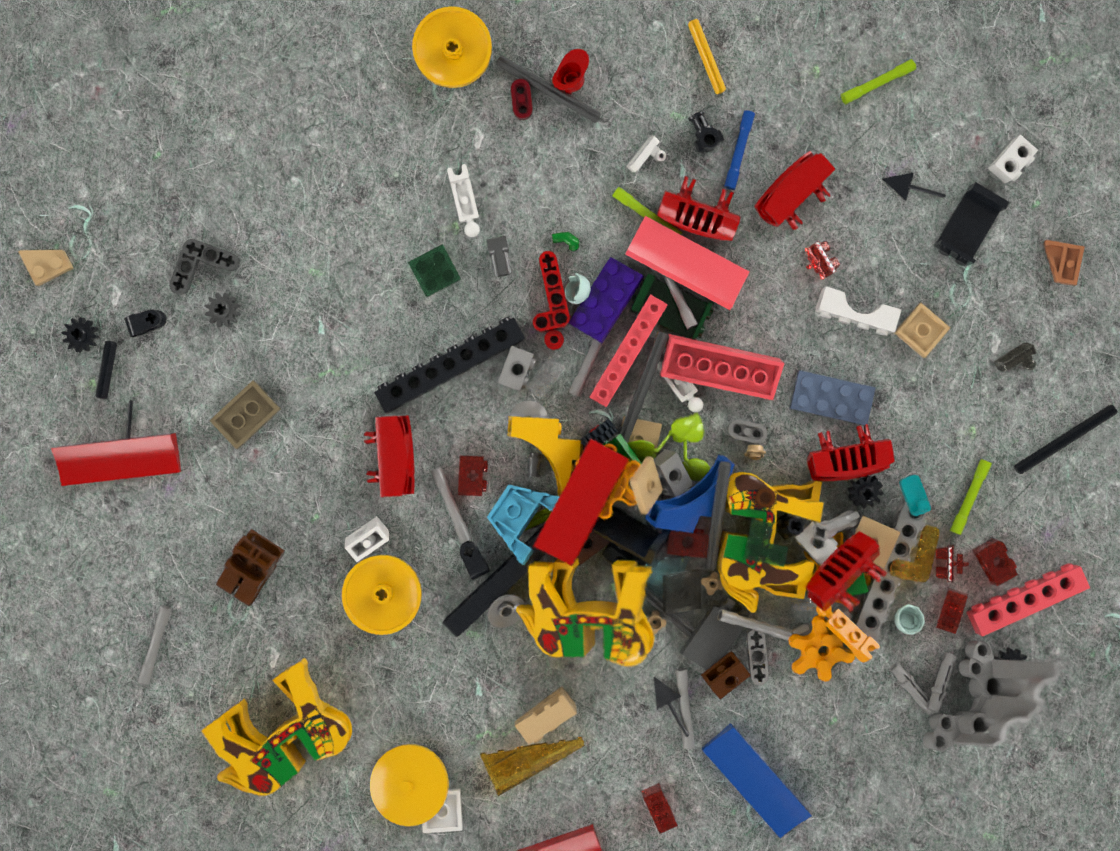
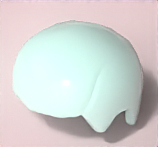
[564,273,591,304]
[894,604,925,635]

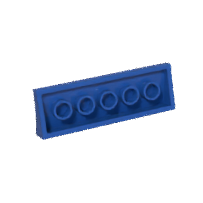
[702,723,812,838]

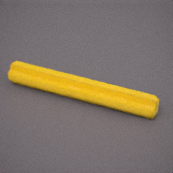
[688,19,726,94]

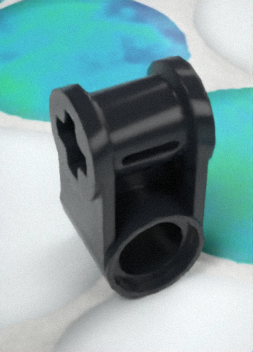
[124,309,167,337]
[460,541,490,580]

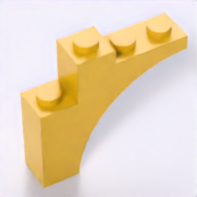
[507,416,583,496]

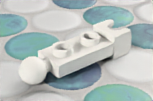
[447,164,480,237]
[657,348,703,412]

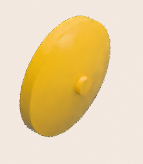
[412,7,492,88]
[342,555,422,635]
[370,744,449,826]

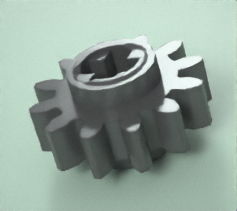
[204,293,241,328]

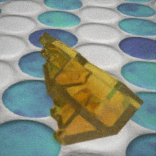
[480,737,585,796]

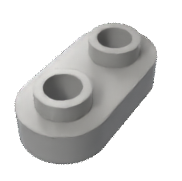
[727,420,767,443]

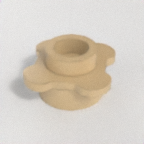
[745,445,766,460]
[701,572,724,595]
[646,610,666,634]

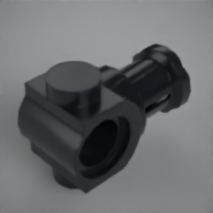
[688,110,724,153]

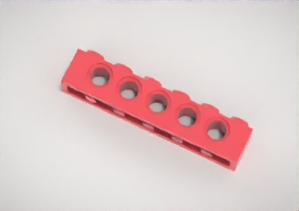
[589,295,667,407]
[966,563,1090,637]

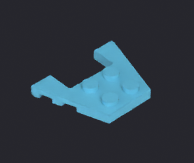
[487,484,560,565]

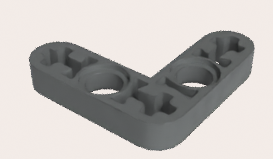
[169,239,240,295]

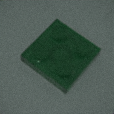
[408,244,461,298]

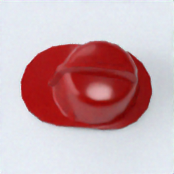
[552,49,590,95]

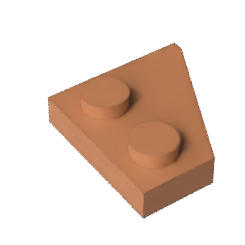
[1044,240,1085,286]

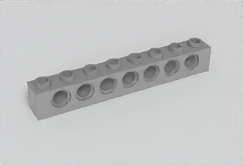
[852,494,932,641]

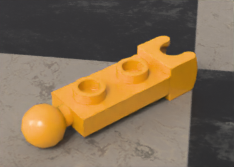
[816,606,880,662]

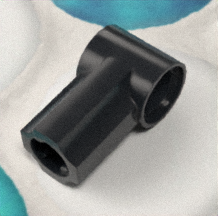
[776,514,804,540]

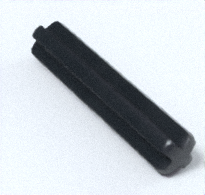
[95,341,117,399]

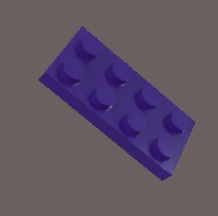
[569,257,644,344]

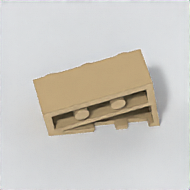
[515,686,577,745]

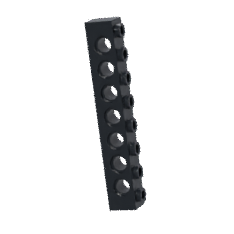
[374,317,526,413]

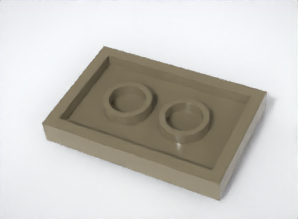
[209,380,281,449]

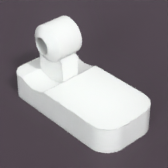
[627,136,666,172]

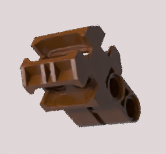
[216,529,285,607]

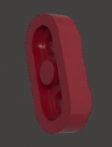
[511,79,533,120]

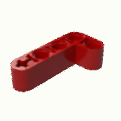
[533,251,570,332]

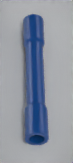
[724,110,755,190]

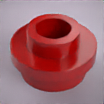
[544,330,564,350]

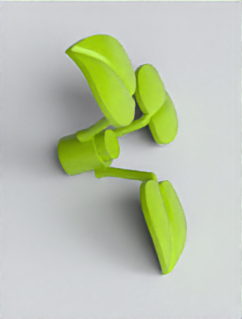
[627,413,710,481]

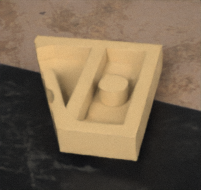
[18,250,74,286]

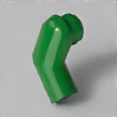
[552,232,580,251]

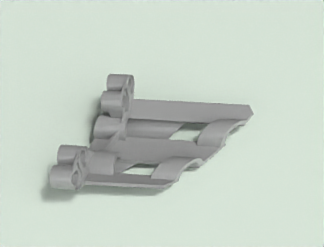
[923,641,1060,751]

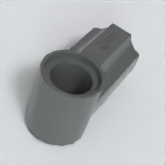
[486,236,512,277]

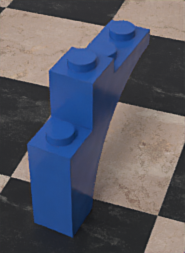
[645,455,735,533]

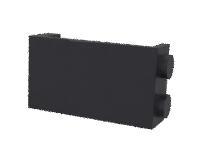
[934,182,1010,266]
[592,506,672,565]

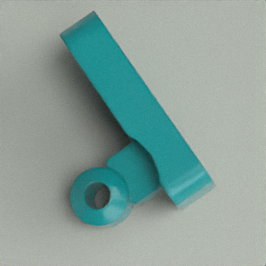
[899,474,931,516]

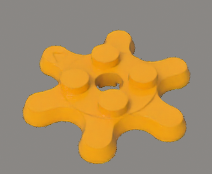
[576,444,641,519]
[788,615,855,682]

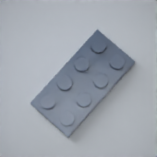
[789,370,876,426]

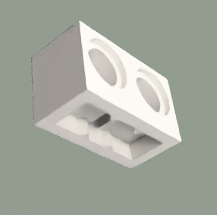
[988,135,1038,183]

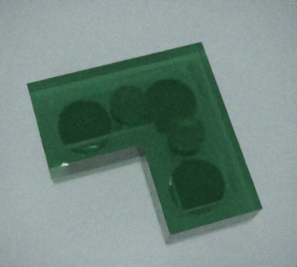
[743,518,788,567]

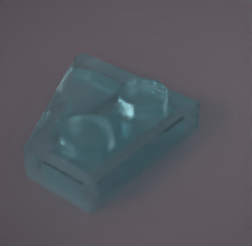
[645,554,690,592]

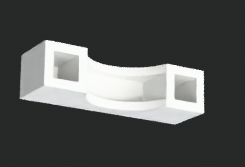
[815,287,901,336]

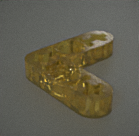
[890,525,940,583]

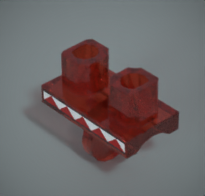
[805,241,840,279]
[936,545,969,582]

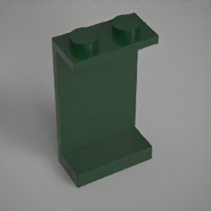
[630,273,713,340]

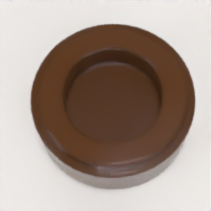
[755,488,776,508]

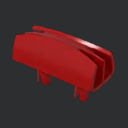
[754,151,836,230]
[657,176,741,241]
[363,415,415,497]
[807,424,895,482]
[805,531,887,612]

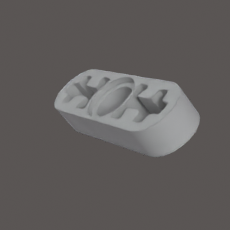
[746,629,769,685]

